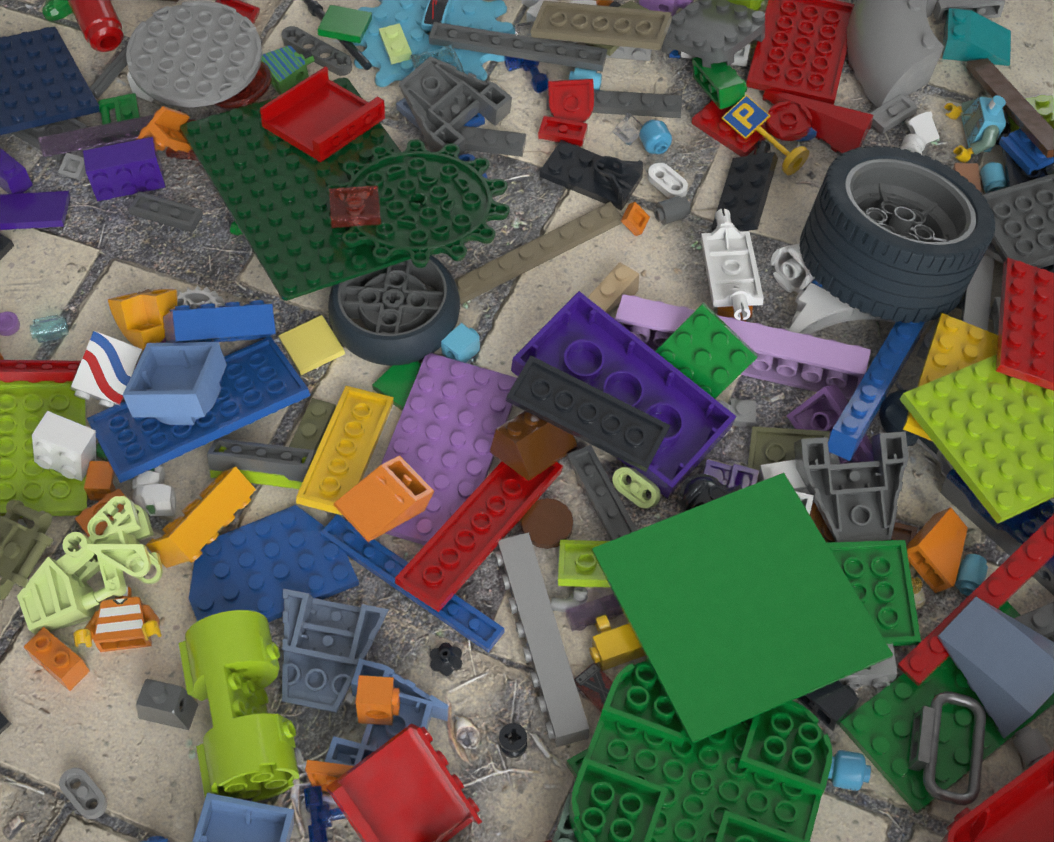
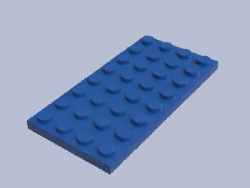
[87,336,310,483]

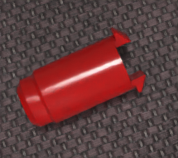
[67,0,124,52]

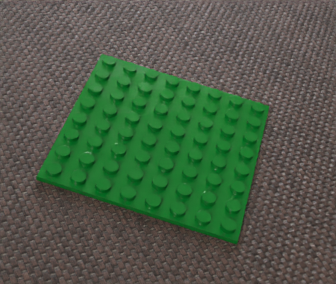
[592,473,893,744]

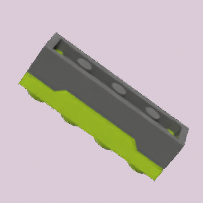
[207,438,315,490]

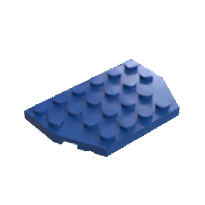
[189,505,359,623]

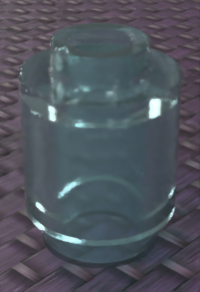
[30,315,69,343]

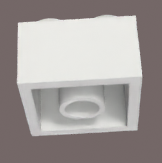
[32,411,96,481]

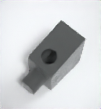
[136,679,198,730]

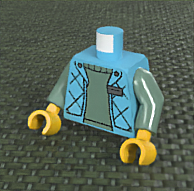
[944,95,1006,163]

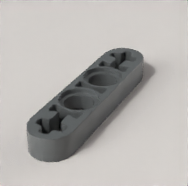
[281,26,352,76]

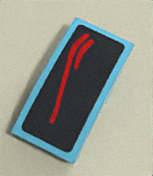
[421,0,453,31]

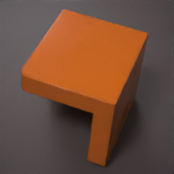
[84,461,116,501]

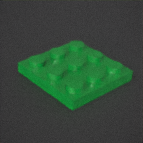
[655,302,758,399]

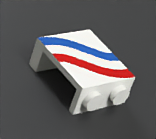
[71,331,142,408]

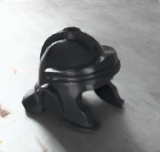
[678,474,742,512]

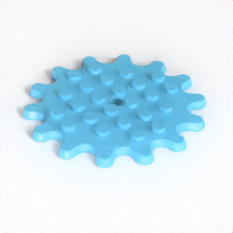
[352,0,515,87]

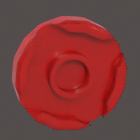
[766,101,812,141]

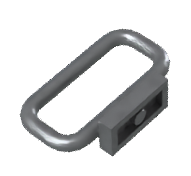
[908,691,986,806]

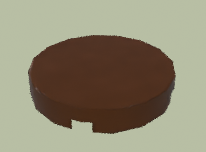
[521,498,573,549]

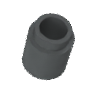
[654,196,691,225]

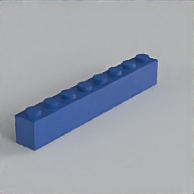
[828,321,926,461]

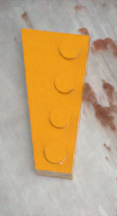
[145,467,256,568]

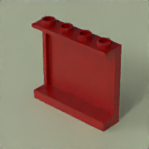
[260,66,385,162]
[326,723,482,842]

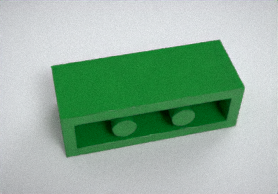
[692,57,747,109]

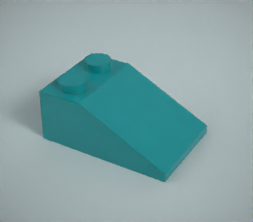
[942,8,1011,66]

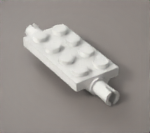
[701,209,764,320]

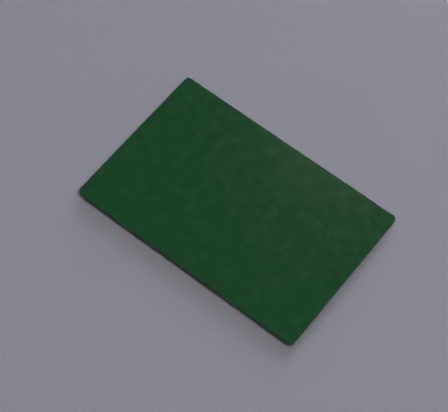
[180,77,422,301]

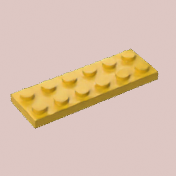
[296,386,394,515]

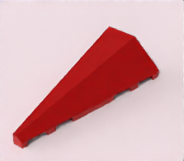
[762,90,874,154]

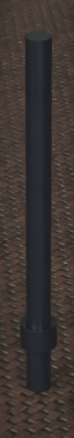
[302,0,372,70]

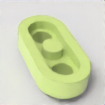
[613,467,661,508]

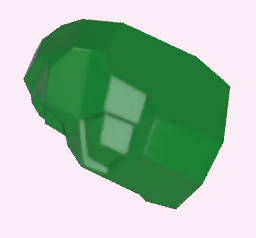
[42,0,73,21]

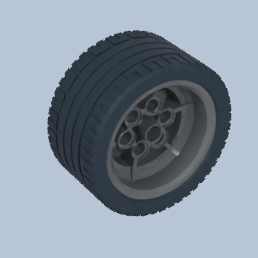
[799,146,996,323]

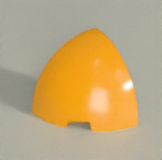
[108,289,177,351]

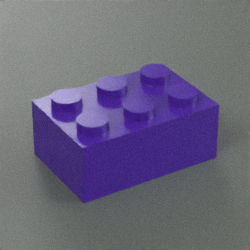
[83,137,166,201]

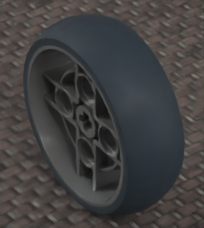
[328,255,460,366]

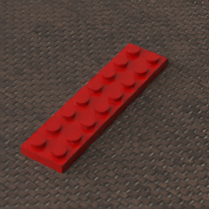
[395,461,563,612]

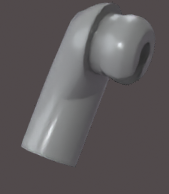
[551,587,588,613]

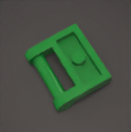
[98,93,142,142]

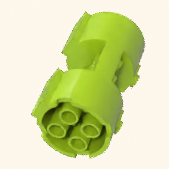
[179,610,299,802]

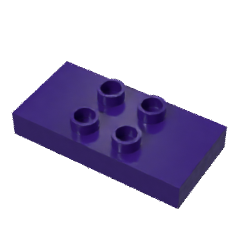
[511,291,737,499]

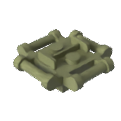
[0,499,54,600]

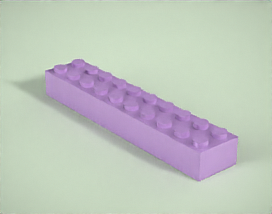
[615,294,871,400]

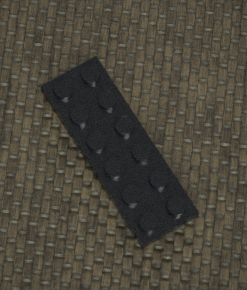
[506,356,670,472]

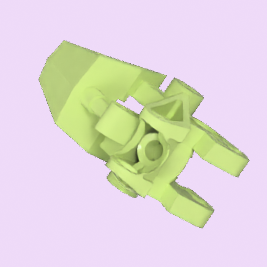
[17,496,163,635]

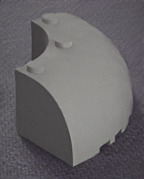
[846,0,944,108]

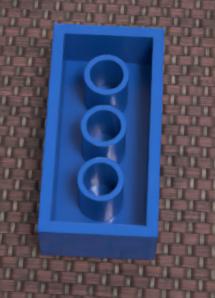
[163,300,276,343]

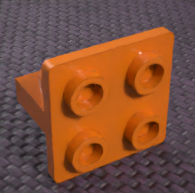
[136,106,191,153]

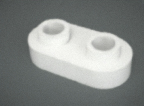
[648,163,688,199]

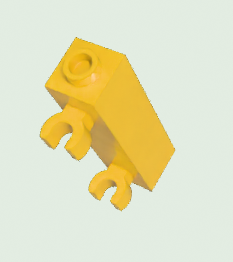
[589,615,646,671]

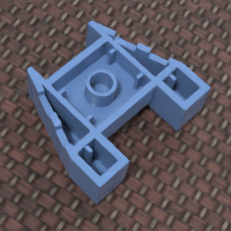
[325,658,449,766]

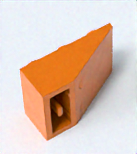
[334,455,434,542]

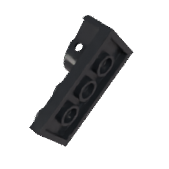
[540,140,643,211]

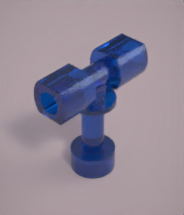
[504,56,549,93]
[304,786,346,842]

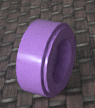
[0,311,20,336]

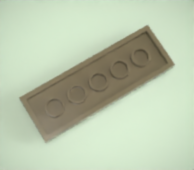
[531,0,672,50]

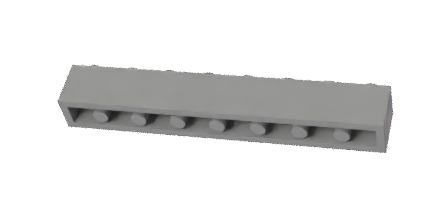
[494,532,589,747]

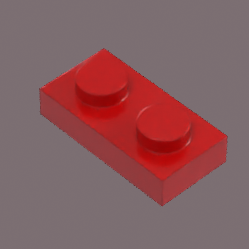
[538,116,588,147]

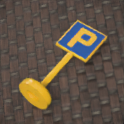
[722,95,809,176]

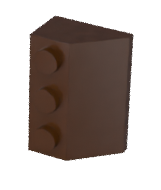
[490,411,577,481]

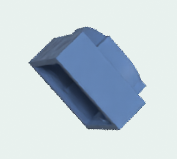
[123,342,227,425]
[192,793,294,842]

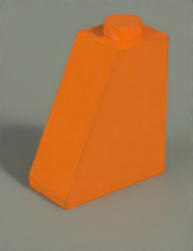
[906,507,968,593]

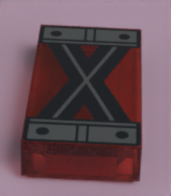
[574,662,613,712]

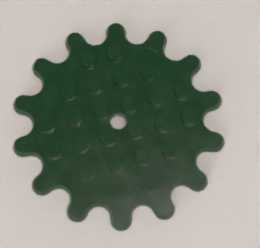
[326,139,510,268]

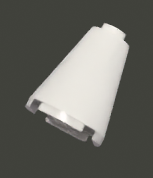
[771,244,815,293]

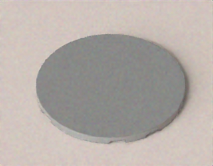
[126,0,262,107]

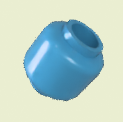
[639,120,672,154]
[828,750,871,791]

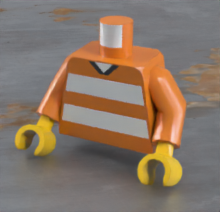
[73,586,162,652]

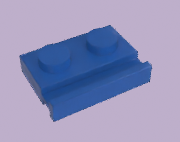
[999,129,1054,175]

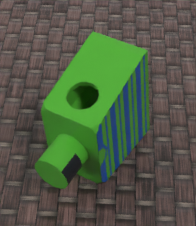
[259,46,314,95]

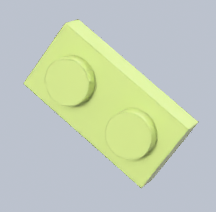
[379,23,412,65]

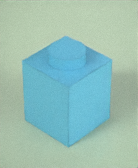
[441,323,480,363]

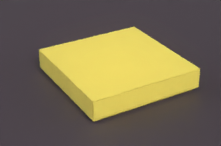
[278,315,345,375]

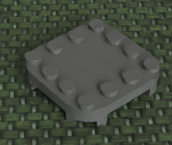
[662,0,765,68]

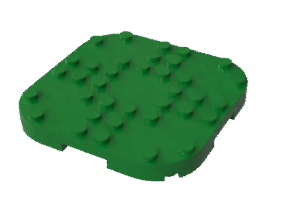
[569,657,832,842]

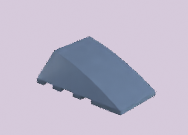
[282,589,389,713]
[937,597,1054,738]

